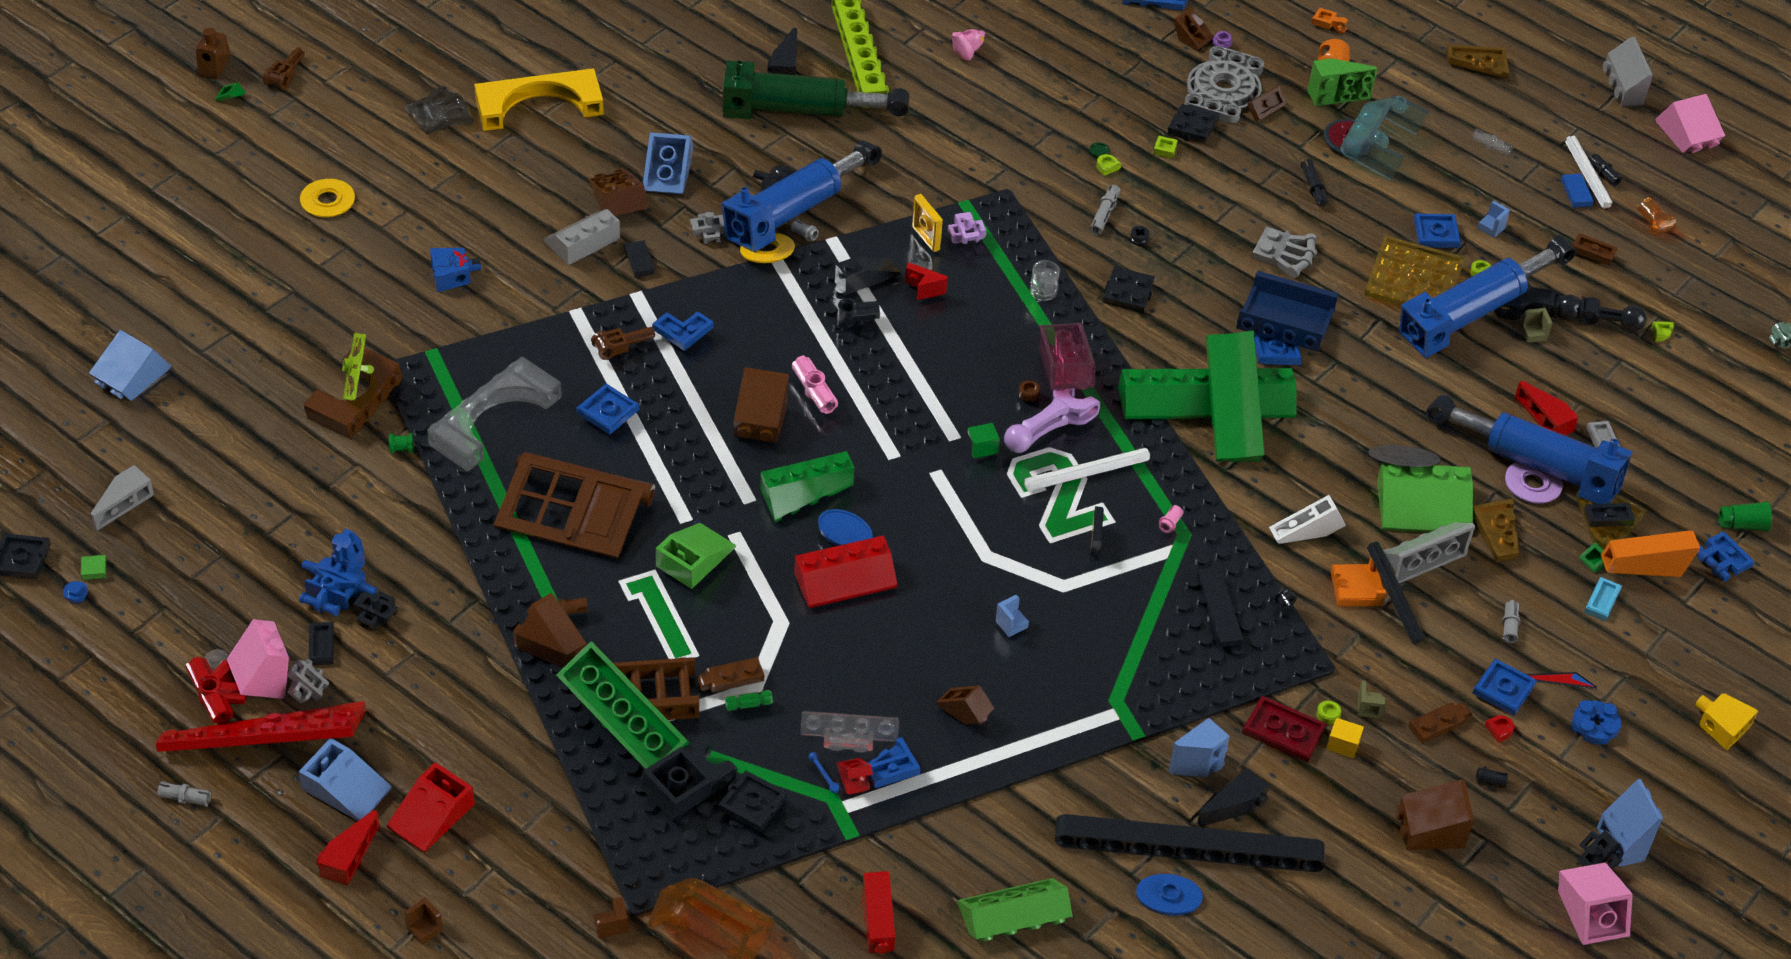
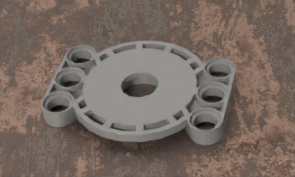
[1185,46,1264,124]

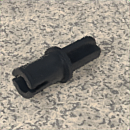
[1589,153,1622,187]

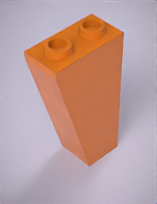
[1601,531,1700,577]

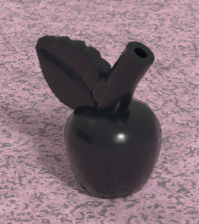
[753,165,796,191]

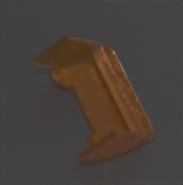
[647,878,776,959]

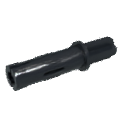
[1301,159,1328,207]

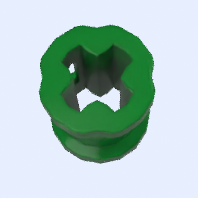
[389,433,414,453]

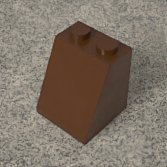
[733,367,789,443]
[1396,779,1474,850]

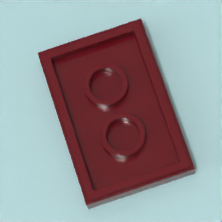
[1242,696,1327,763]

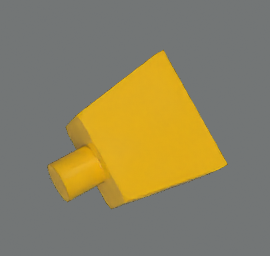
[1695,694,1758,750]

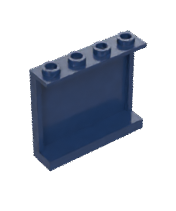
[1236,271,1339,352]

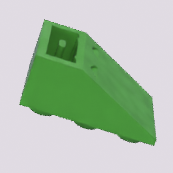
[1307,58,1377,106]
[656,523,736,589]

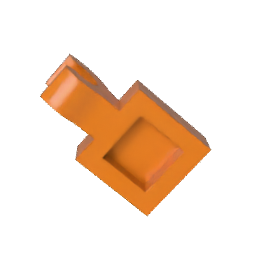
[1312,7,1348,34]

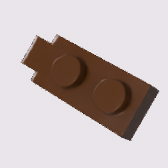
[697,657,765,692]
[1408,702,1472,744]

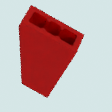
[862,871,895,954]

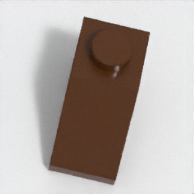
[936,685,994,725]

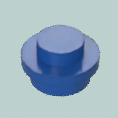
[63,581,88,604]

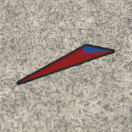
[1526,672,1597,689]

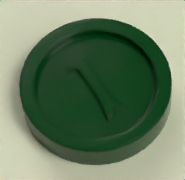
[1089,142,1110,159]

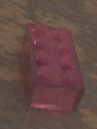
[1039,323,1095,391]

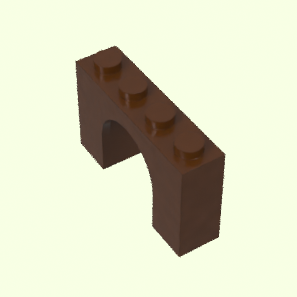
[303,347,403,439]

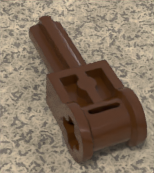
[263,47,305,90]
[591,327,655,360]

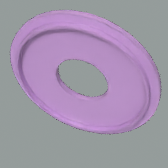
[1505,462,1563,504]

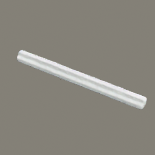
[1024,448,1150,491]

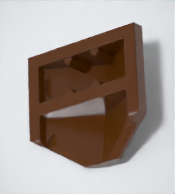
[1173,7,1214,50]

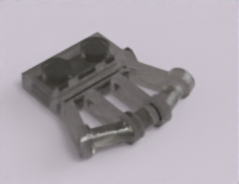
[405,85,474,135]

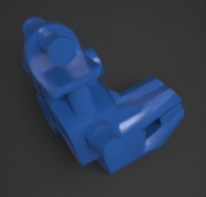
[299,529,378,617]

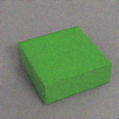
[81,555,107,580]

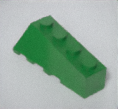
[760,451,854,523]

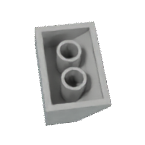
[1603,37,1653,106]
[544,209,620,265]

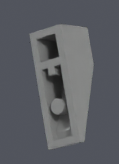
[91,465,154,531]

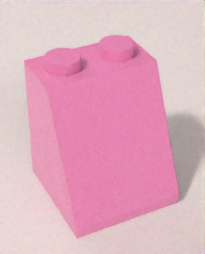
[1655,94,1725,153]
[227,619,289,699]
[1558,863,1633,945]

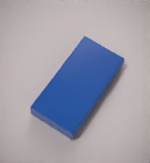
[1561,173,1594,208]

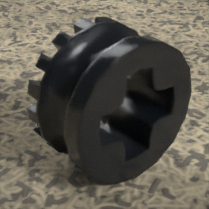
[1130,226,1149,246]
[1273,587,1297,610]

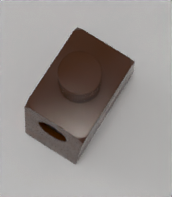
[196,28,231,79]

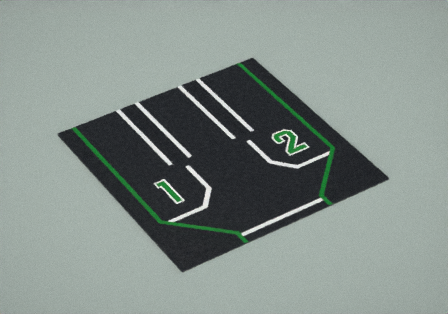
[390,189,1335,917]

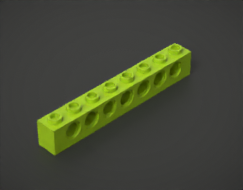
[831,0,889,108]

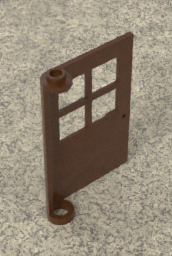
[494,452,655,559]

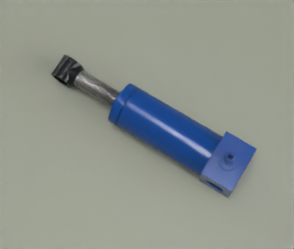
[721,140,882,252]
[1399,235,1577,359]
[1426,395,1633,504]

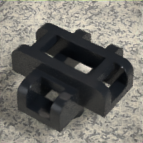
[354,591,398,631]
[1577,830,1623,871]

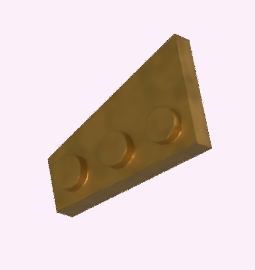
[1446,44,1509,79]
[1473,499,1519,562]

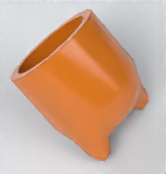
[1318,39,1350,62]

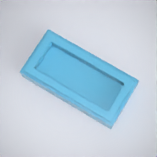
[1584,577,1622,622]

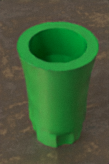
[1719,501,1772,532]

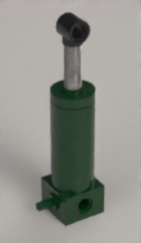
[723,60,910,119]

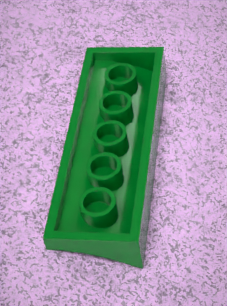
[1206,330,1264,462]
[556,641,690,769]

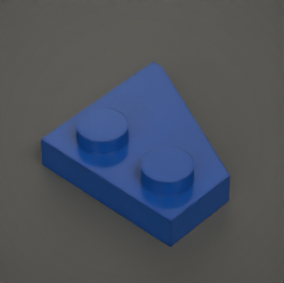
[868,737,920,788]

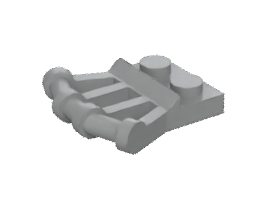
[1251,226,1317,278]

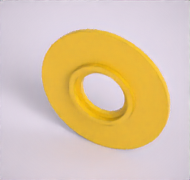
[300,179,355,217]
[740,233,795,263]

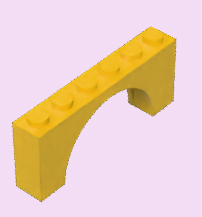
[474,68,604,131]

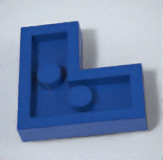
[652,311,714,351]

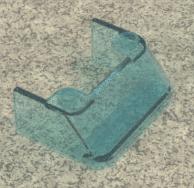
[1340,96,1429,180]

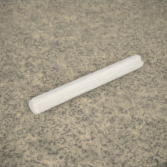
[1565,135,1613,209]

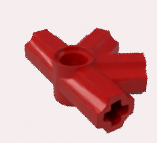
[186,656,247,724]

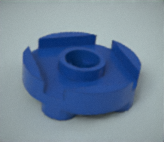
[1572,700,1621,744]

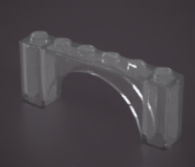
[427,357,562,472]

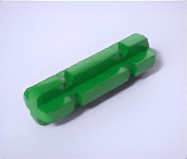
[725,690,773,711]

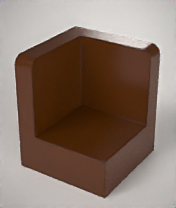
[404,897,443,945]
[593,897,628,939]

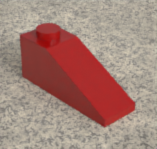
[1515,381,1579,435]
[316,810,380,885]

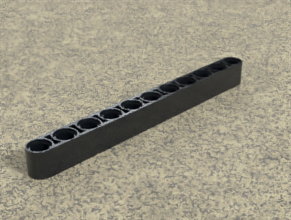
[1055,814,1325,872]

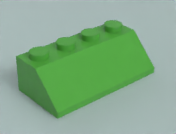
[957,878,1073,941]

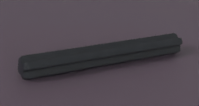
[1367,541,1425,644]

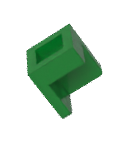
[968,423,1000,459]

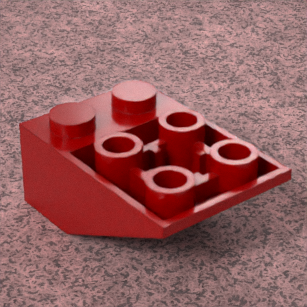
[386,762,475,853]

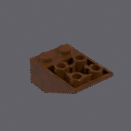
[588,169,648,216]

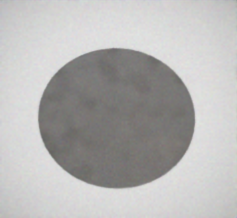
[1368,445,1440,466]

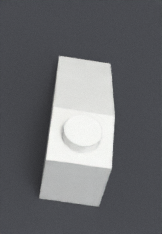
[1269,495,1346,544]

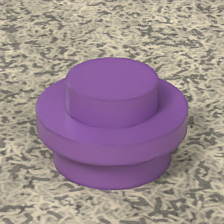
[1213,31,1233,48]

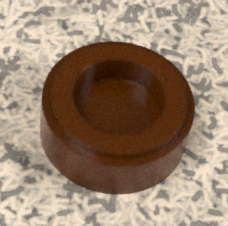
[1018,380,1041,402]

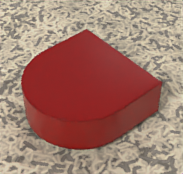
[1485,715,1515,743]

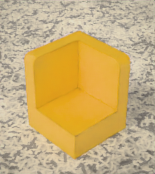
[1326,718,1364,759]

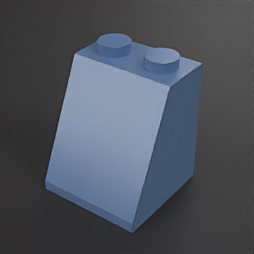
[89,330,171,401]

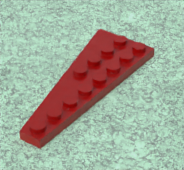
[155,701,366,752]

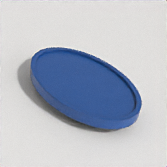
[818,509,873,546]
[1136,874,1203,916]

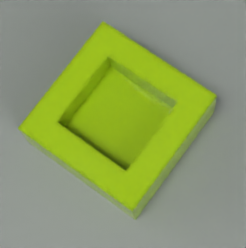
[1153,136,1178,159]

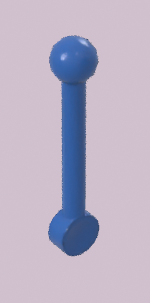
[808,752,839,793]

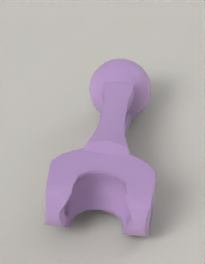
[1004,381,1100,453]

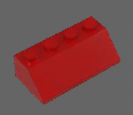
[794,536,897,608]

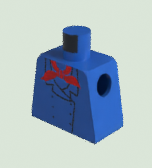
[430,248,481,292]

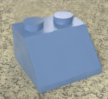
[1169,718,1230,777]

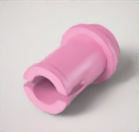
[1159,505,1183,533]

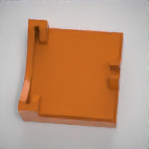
[1331,558,1386,607]

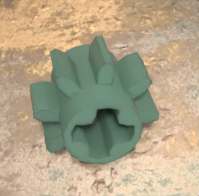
[1769,322,1791,348]

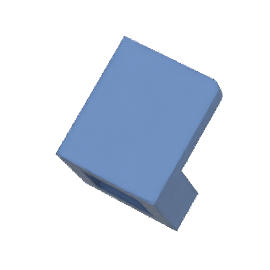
[1477,201,1510,238]
[996,595,1029,637]

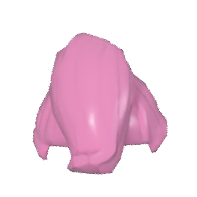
[952,29,985,61]

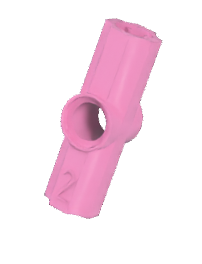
[792,355,838,414]

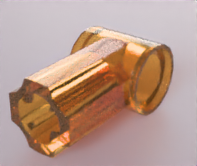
[1638,198,1676,236]

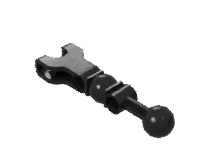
[1494,281,1647,332]

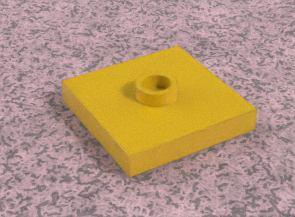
[912,194,943,252]

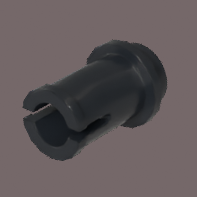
[1475,766,1508,788]

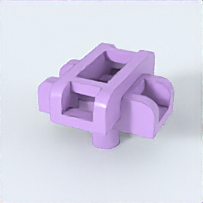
[948,212,986,244]

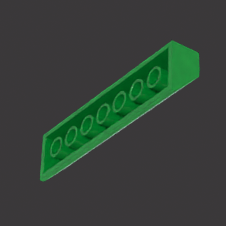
[1118,368,1296,419]

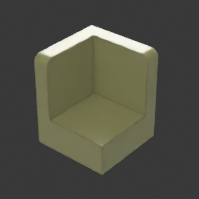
[1520,308,1552,343]
[1357,680,1385,719]

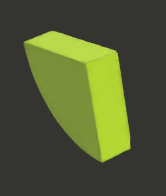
[1651,321,1674,342]

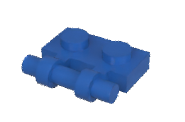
[1697,531,1754,582]

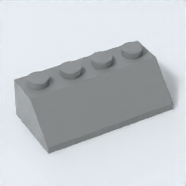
[1383,522,1475,583]

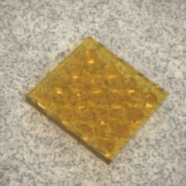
[1364,235,1465,305]

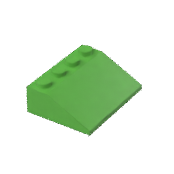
[1377,462,1473,533]

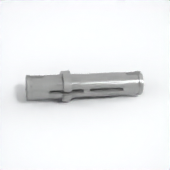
[1089,185,1121,236]

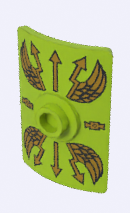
[342,333,374,400]

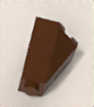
[513,593,586,668]

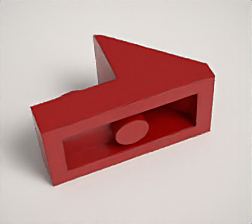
[905,262,948,300]
[837,758,873,795]

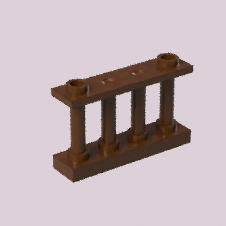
[602,657,699,725]

